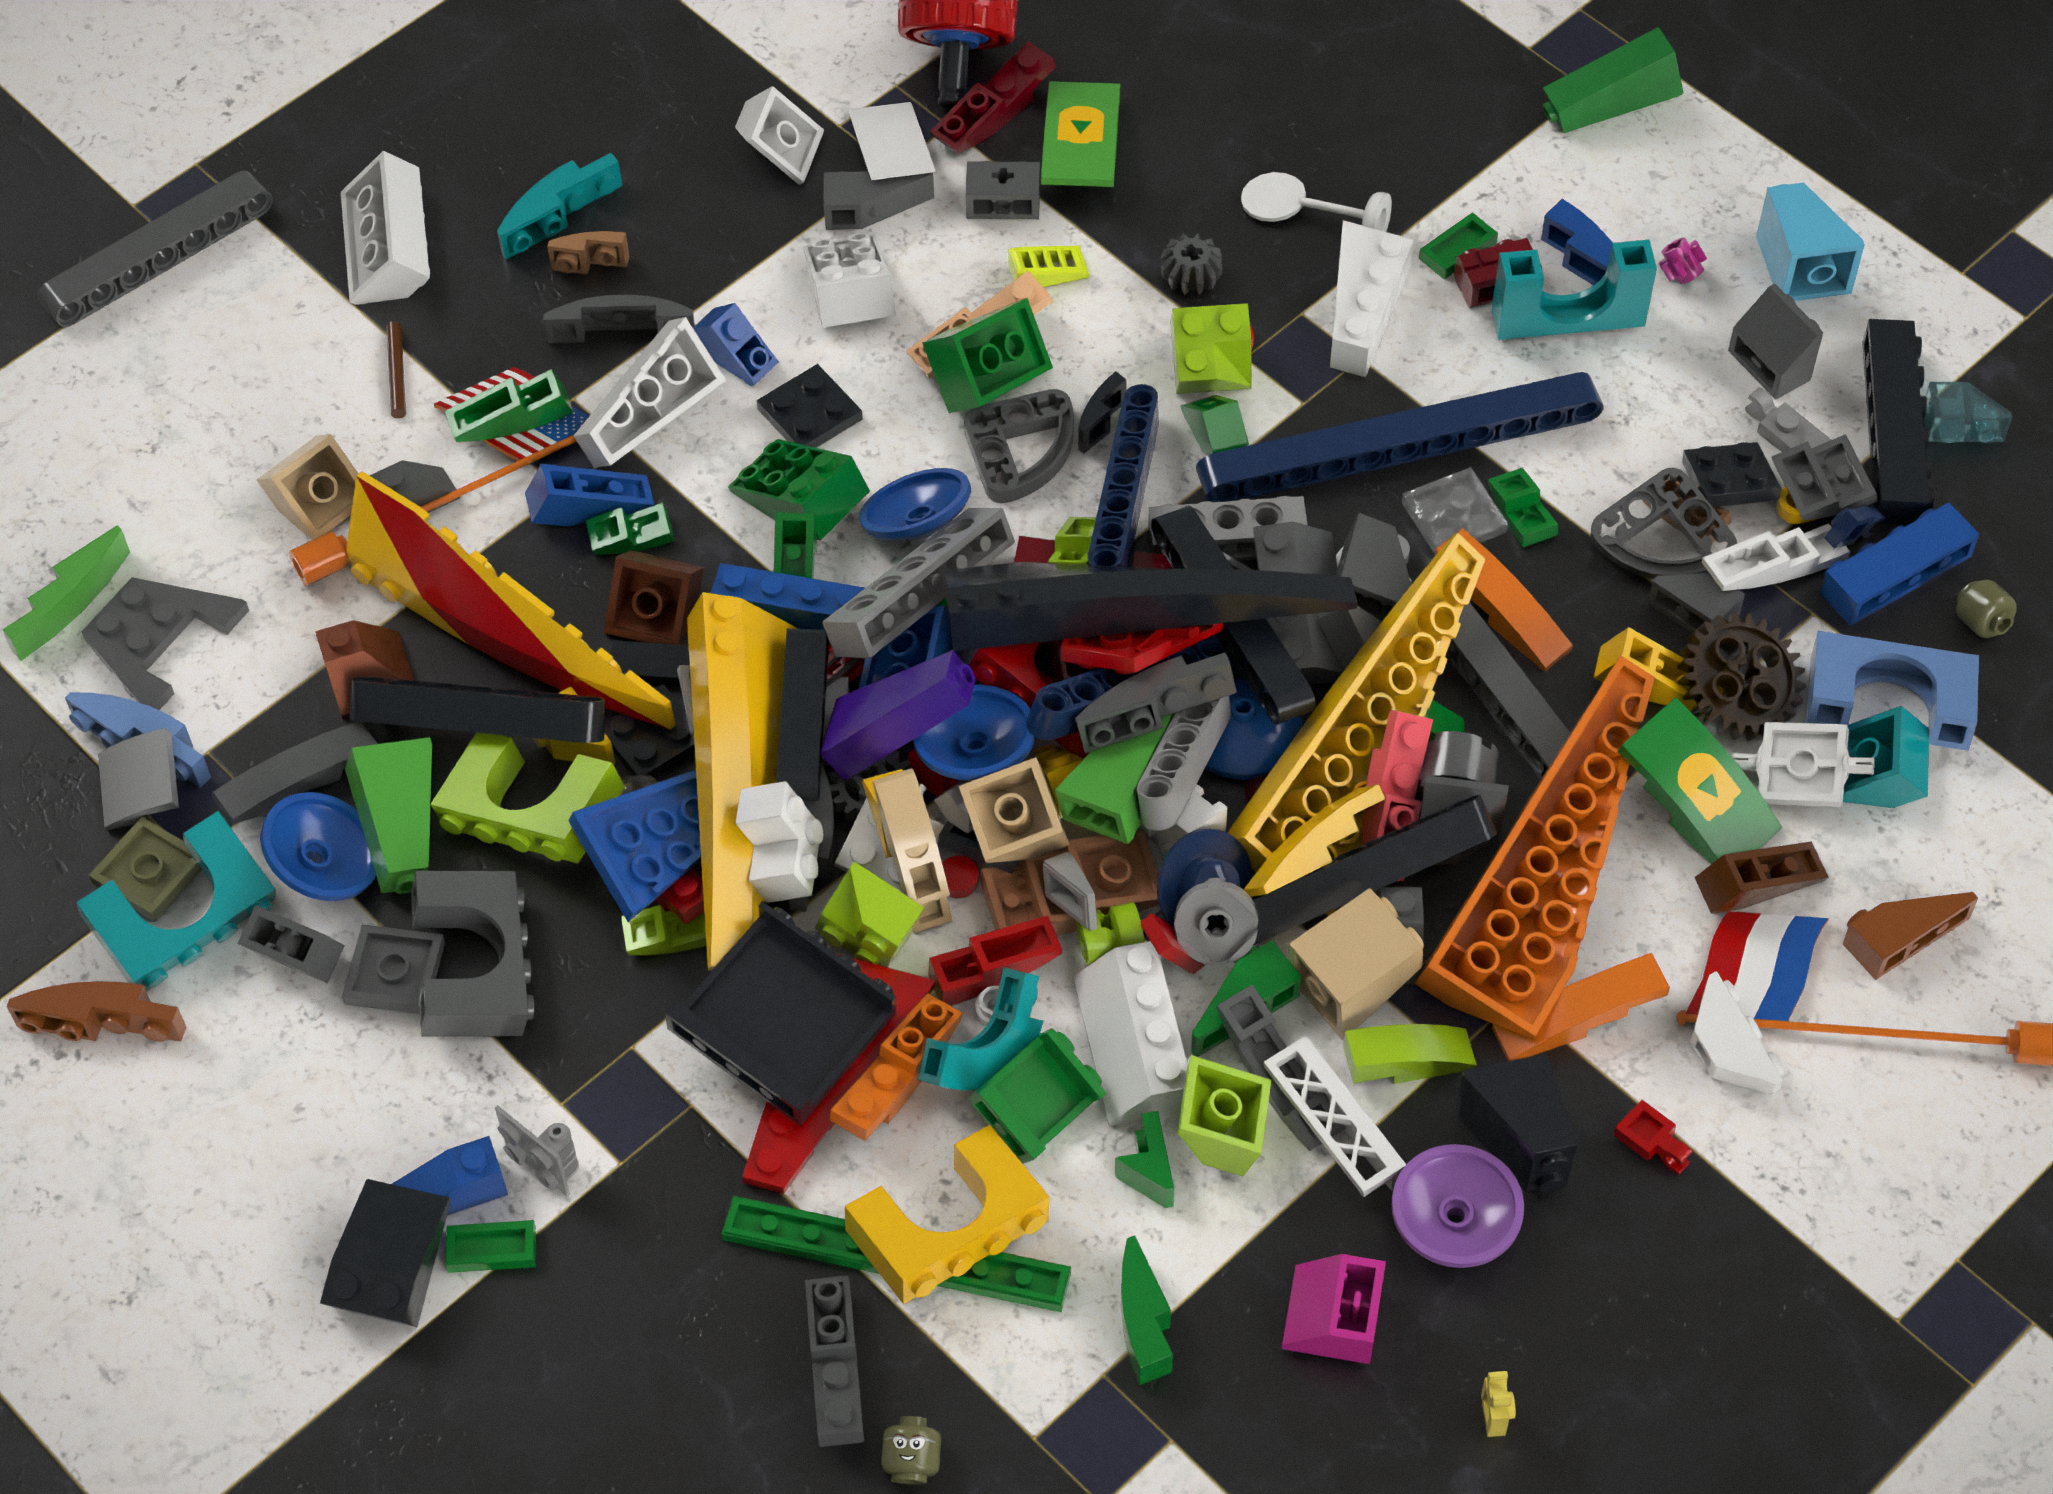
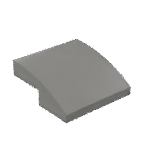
[98,728,179,830]

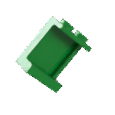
[966,1028,1106,1164]

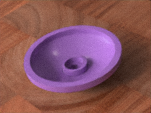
[1392,1144,1524,1268]

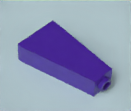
[820,650,976,780]

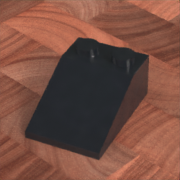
[320,1179,452,1327]

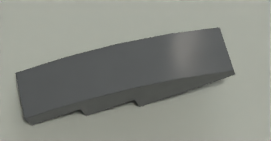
[212,721,378,825]

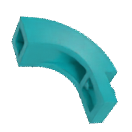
[918,968,1044,1090]

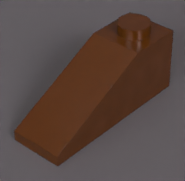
[1694,841,1829,914]

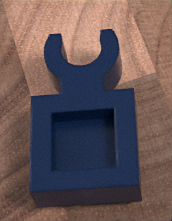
[1824,505,1886,549]

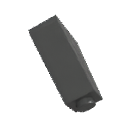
[1335,513,1411,621]

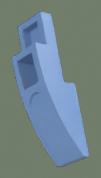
[65,692,211,788]

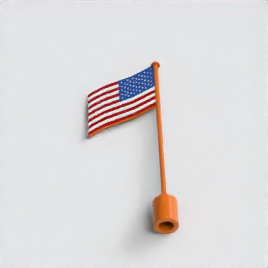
[289,367,589,586]

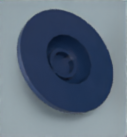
[1157,828,1253,931]

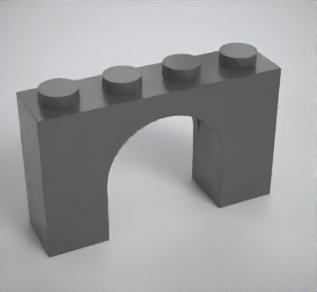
[411,871,534,1037]

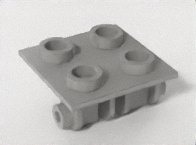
[495,1105,579,1197]

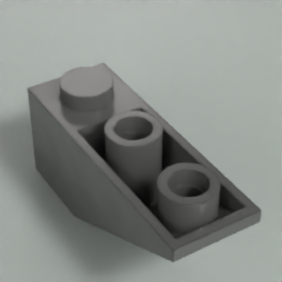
[823,171,934,230]

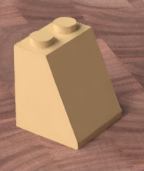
[1289,888,1424,1041]

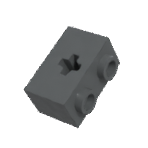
[966,161,1040,219]
[237,905,345,983]

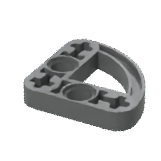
[964,389,1074,503]
[1590,468,1737,580]

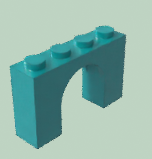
[1491,239,1657,340]
[76,811,276,990]

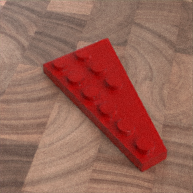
[742,954,936,1194]

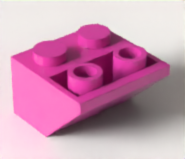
[1282,1254,1386,1364]

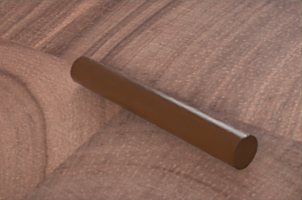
[386,322,406,418]

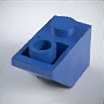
[693,303,779,386]

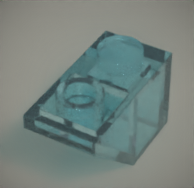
[1924,382,2012,443]

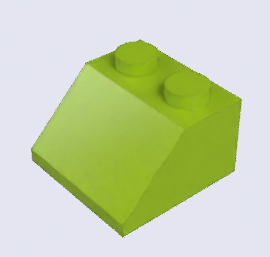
[1177,1055,1271,1177]

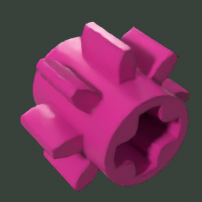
[1658,237,1707,284]

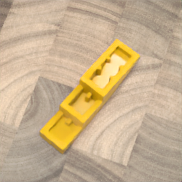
[1244,784,1385,897]

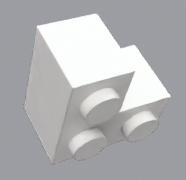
[735,781,823,903]

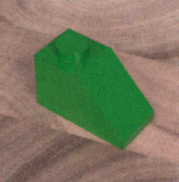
[1180,395,1249,455]

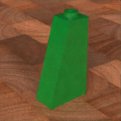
[1542,27,1684,133]

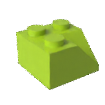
[1170,303,1252,394]
[815,861,924,967]

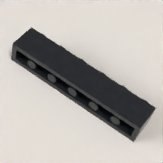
[1862,319,1934,525]

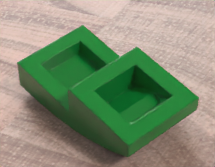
[1488,468,1558,547]
[586,503,675,555]

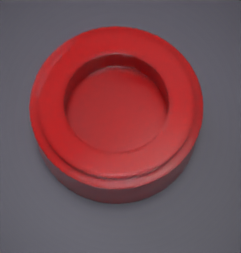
[942,856,979,898]

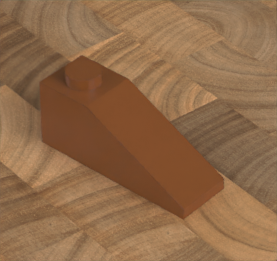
[1843,892,1978,980]

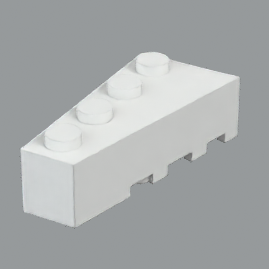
[574,317,726,468]

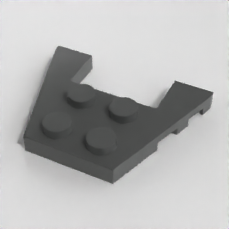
[81,577,249,710]

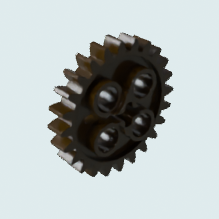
[1677,612,1806,741]

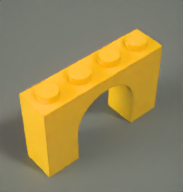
[845,1125,1050,1305]

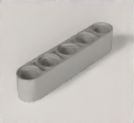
[1137,695,1232,831]

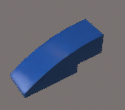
[1541,198,1613,285]

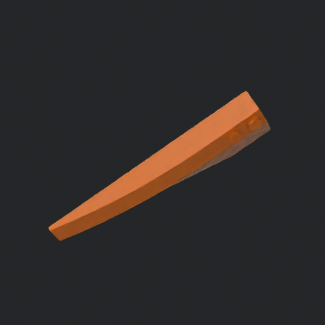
[1414,655,1655,1039]

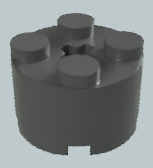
[1415,731,1499,801]

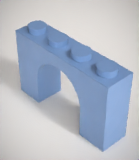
[1806,631,1979,751]

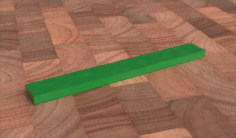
[721,1196,1071,1313]

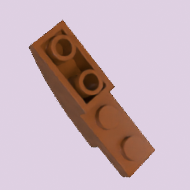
[6,981,187,1042]

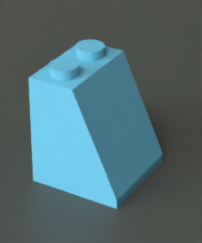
[1756,182,1865,301]

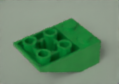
[728,439,870,540]

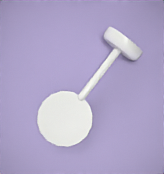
[1241,172,1392,232]

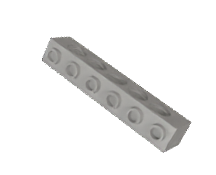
[822,508,1015,658]

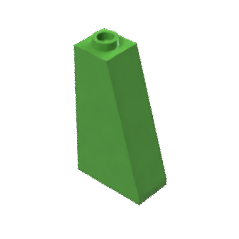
[1055,713,1175,844]
[345,737,432,894]

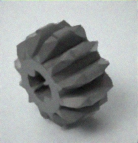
[1161,233,1223,296]

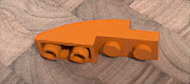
[830,993,963,1141]

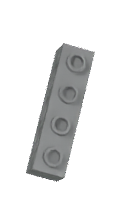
[1148,496,1308,561]

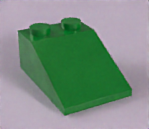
[922,298,1053,413]

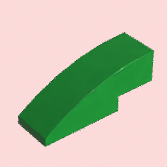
[445,369,574,442]
[1121,1235,1173,1385]

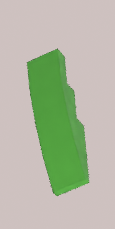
[3,525,130,661]

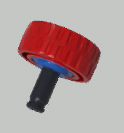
[898,0,1017,109]

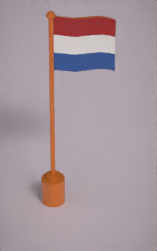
[1676,911,2053,1066]

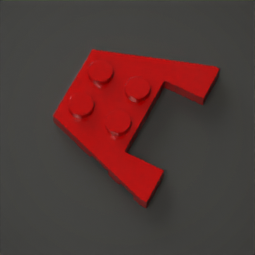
[1061,623,1223,674]

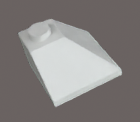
[735,86,824,185]

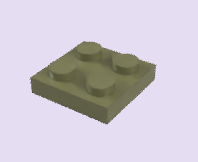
[88,817,202,922]

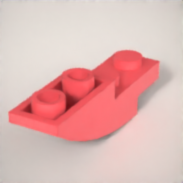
[1362,710,1433,882]

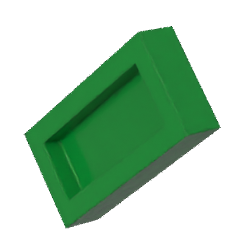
[1419,212,1498,280]
[446,1220,536,1273]

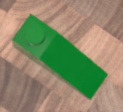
[1191,940,1301,1057]

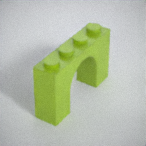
[430,733,625,863]

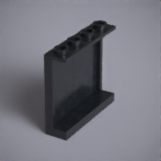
[665,901,896,1126]

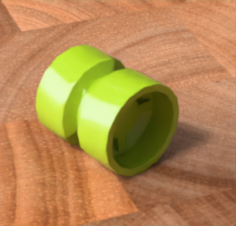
[1075,902,1145,966]

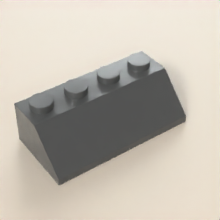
[1253,522,1343,685]

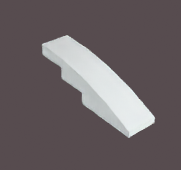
[1702,524,1850,591]

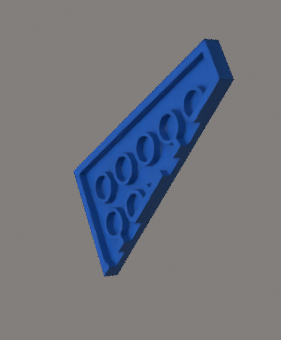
[568,770,701,922]

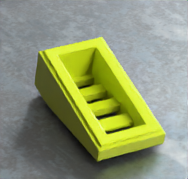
[1008,246,1089,287]

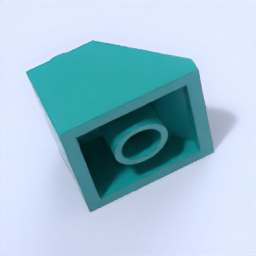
[1843,706,1930,808]

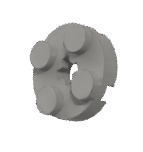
[1174,878,1258,964]

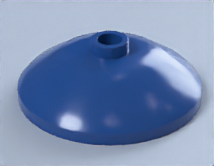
[859,468,971,541]
[1205,678,1303,780]
[913,685,1035,781]
[260,792,376,901]

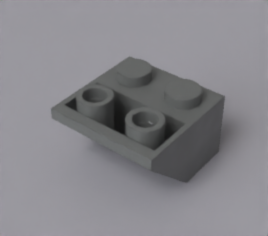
[1728,283,1824,400]

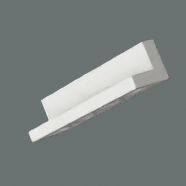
[1264,1036,1406,1197]

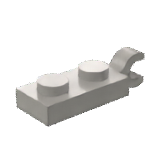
[1745,387,1832,452]

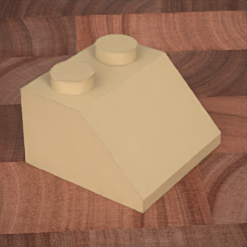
[257,434,359,540]
[959,757,1070,863]

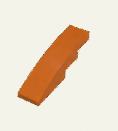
[1434,528,1573,672]
[1492,953,1670,1061]

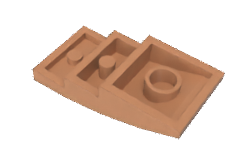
[979,830,1159,936]

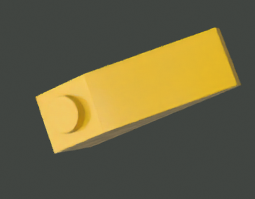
[1594,627,1724,715]

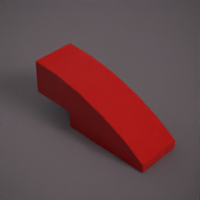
[928,915,1063,1006]

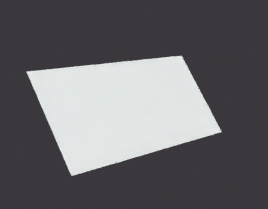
[848,102,936,180]

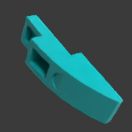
[497,153,622,259]

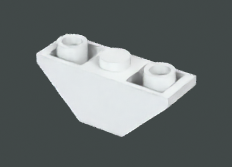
[1690,971,1784,1095]

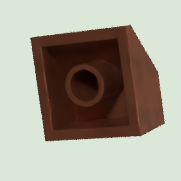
[604,550,704,645]

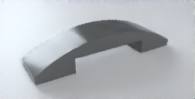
[543,295,695,344]
[1216,985,1346,1151]

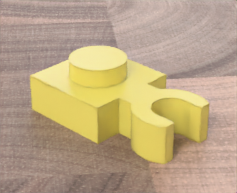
[1481,1371,1516,1437]

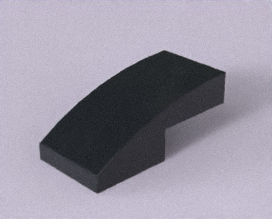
[1078,371,1127,454]

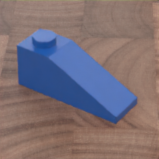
[525,464,655,527]
[392,1136,508,1216]

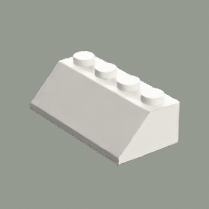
[341,151,430,305]
[1073,941,1188,1127]

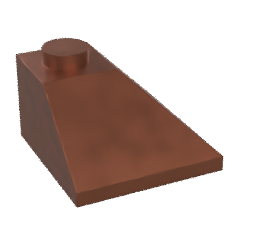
[315,620,414,720]

